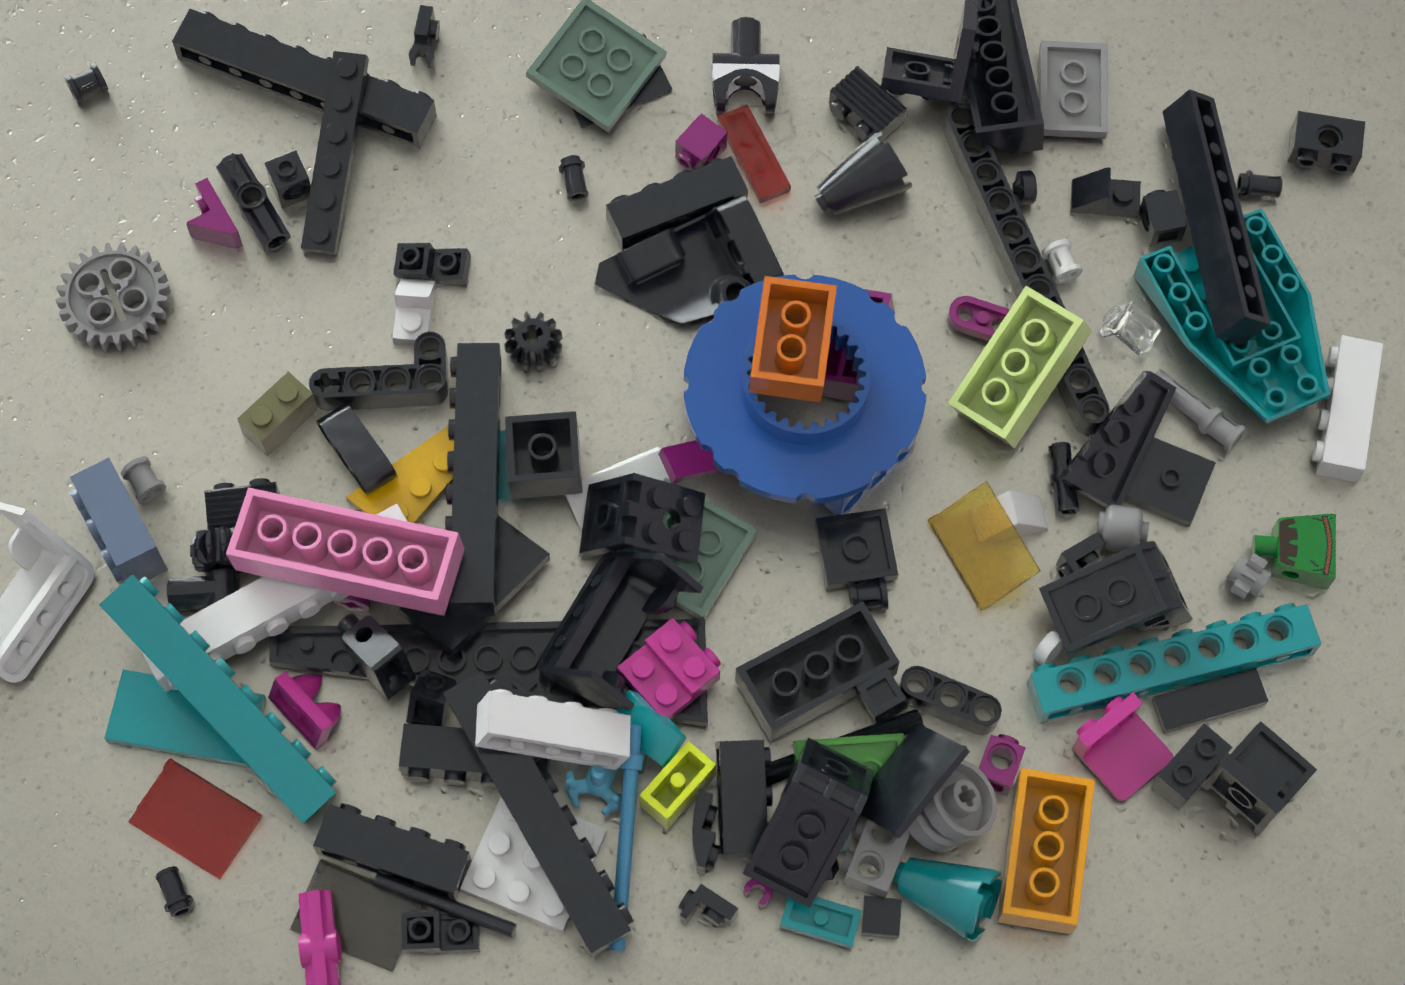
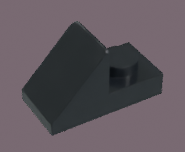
[1070,167,1141,218]

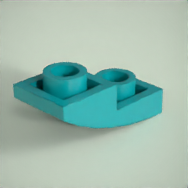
[616,690,687,767]

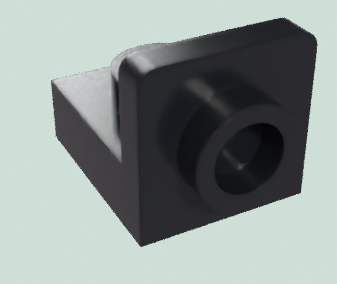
[1056,532,1105,578]
[406,669,456,726]
[678,884,739,927]

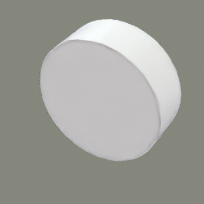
[1033,631,1063,665]

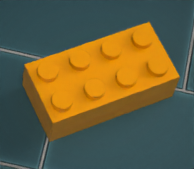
[997,768,1095,935]

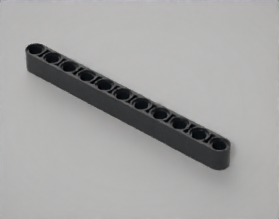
[943,101,1110,436]

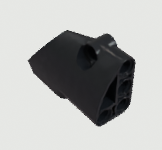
[594,195,785,324]

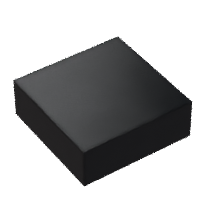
[861,896,902,939]

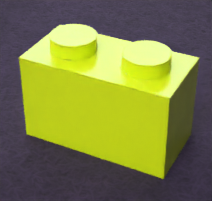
[639,741,716,830]

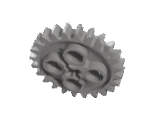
[56,242,171,351]

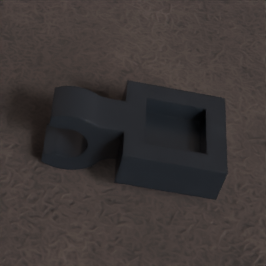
[409,5,440,69]

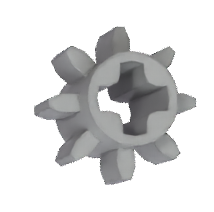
[1227,553,1271,599]

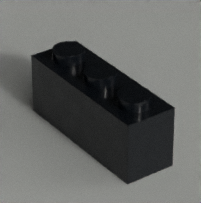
[715,740,773,854]

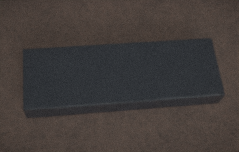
[1152,668,1269,733]

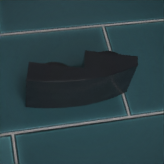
[393,243,471,285]
[692,789,721,876]
[402,911,480,953]

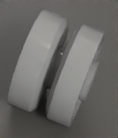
[908,760,997,852]

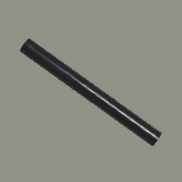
[373,871,517,938]

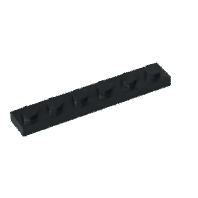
[301,51,369,255]

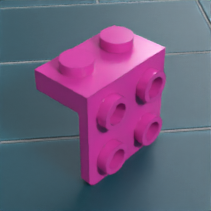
[1072,693,1173,801]

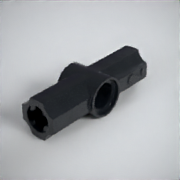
[216,153,291,251]

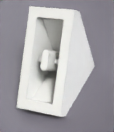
[970,490,1048,545]

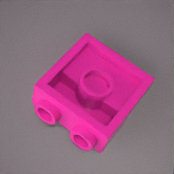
[617,618,721,720]

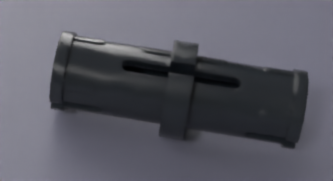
[1048,442,1080,516]

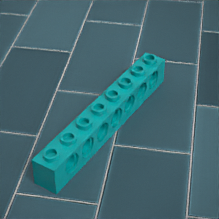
[1027,603,1321,724]

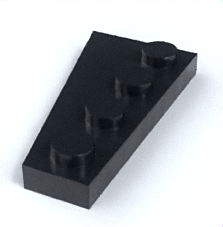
[1057,371,1177,509]

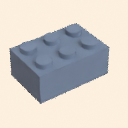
[69,457,168,582]

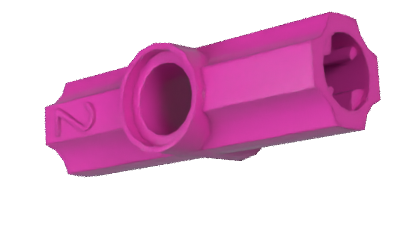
[298,890,342,985]

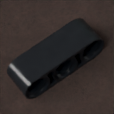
[316,403,398,495]
[899,666,1002,735]

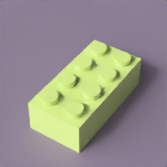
[948,286,1092,449]

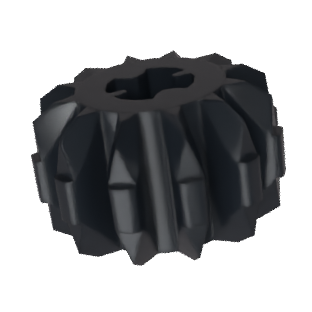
[504,311,563,372]
[190,525,242,575]

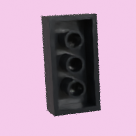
[735,601,900,742]

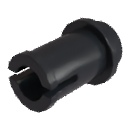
[558,155,589,201]
[1237,170,1283,198]
[155,866,194,917]

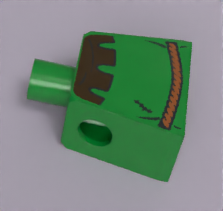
[1251,514,1336,589]

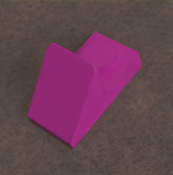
[186,178,243,249]

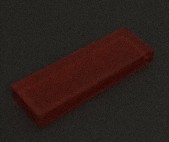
[717,104,791,204]

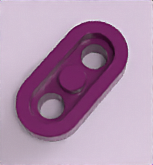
[948,296,1009,341]

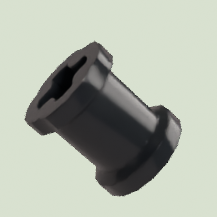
[64,62,108,104]
[848,578,889,610]

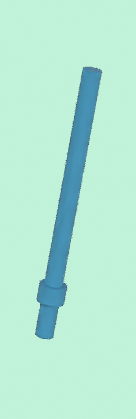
[610,724,643,951]

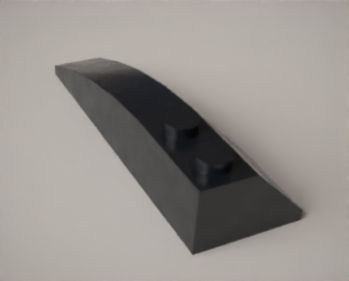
[966,0,1044,154]

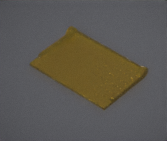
[928,481,1041,611]

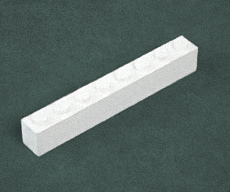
[142,504,407,692]

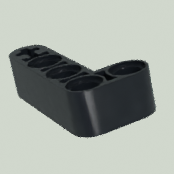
[309,331,449,411]

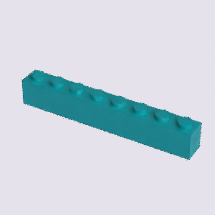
[99,574,337,823]

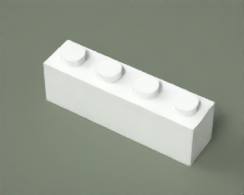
[1312,335,1383,483]
[475,689,631,770]

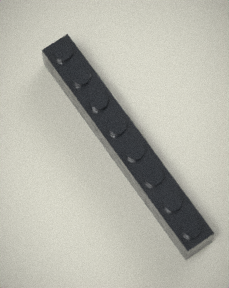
[172,9,437,149]
[1162,89,1271,345]
[445,343,502,617]
[443,671,634,957]

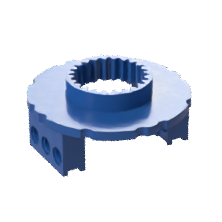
[683,275,926,516]

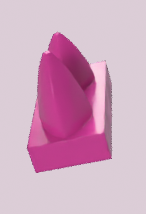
[268,672,341,749]

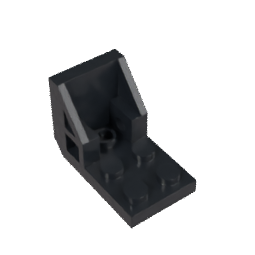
[1039,541,1193,656]
[743,737,874,908]

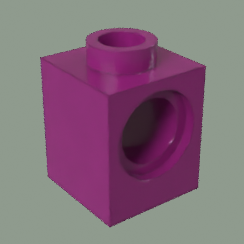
[675,113,727,171]
[979,734,1026,796]

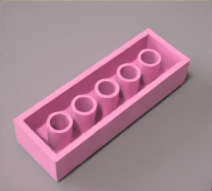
[226,488,465,616]

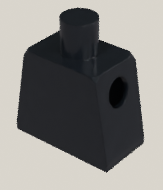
[338,613,416,700]

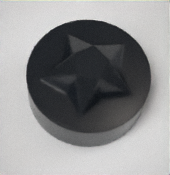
[1012,170,1037,205]

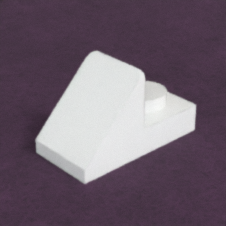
[392,278,436,345]

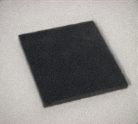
[860,723,970,839]

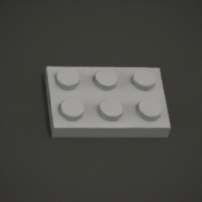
[1039,41,1108,139]

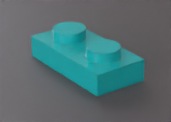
[779,897,862,949]

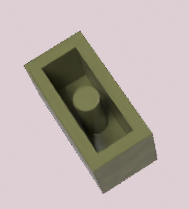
[237,371,318,457]

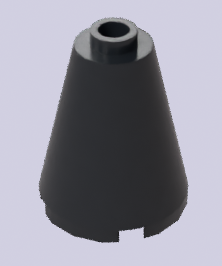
[814,129,912,215]

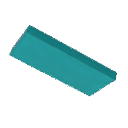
[104,669,266,768]

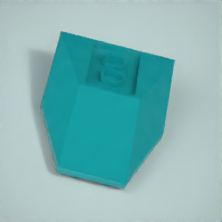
[1133,208,1330,423]

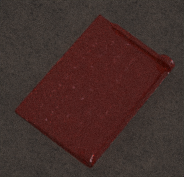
[128,758,262,880]

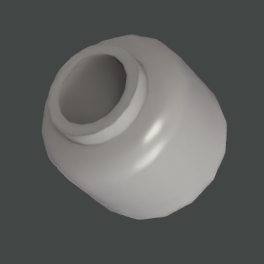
[1097,504,1150,552]

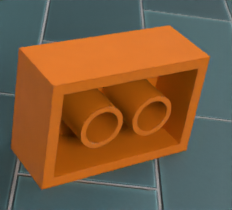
[749,276,837,402]

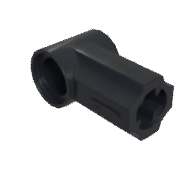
[167,568,240,611]

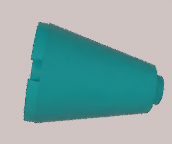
[894,857,1002,942]

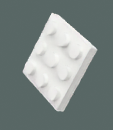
[460,797,607,934]

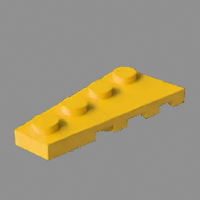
[346,426,454,524]

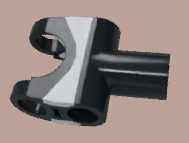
[712,17,780,114]

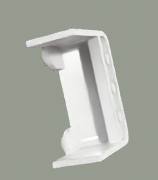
[0,502,94,683]

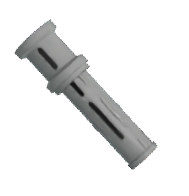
[1155,369,1247,453]

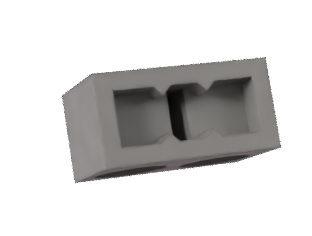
[840,816,910,898]

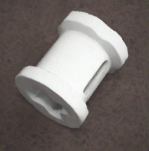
[1041,239,1083,284]

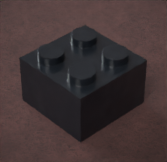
[505,411,583,499]

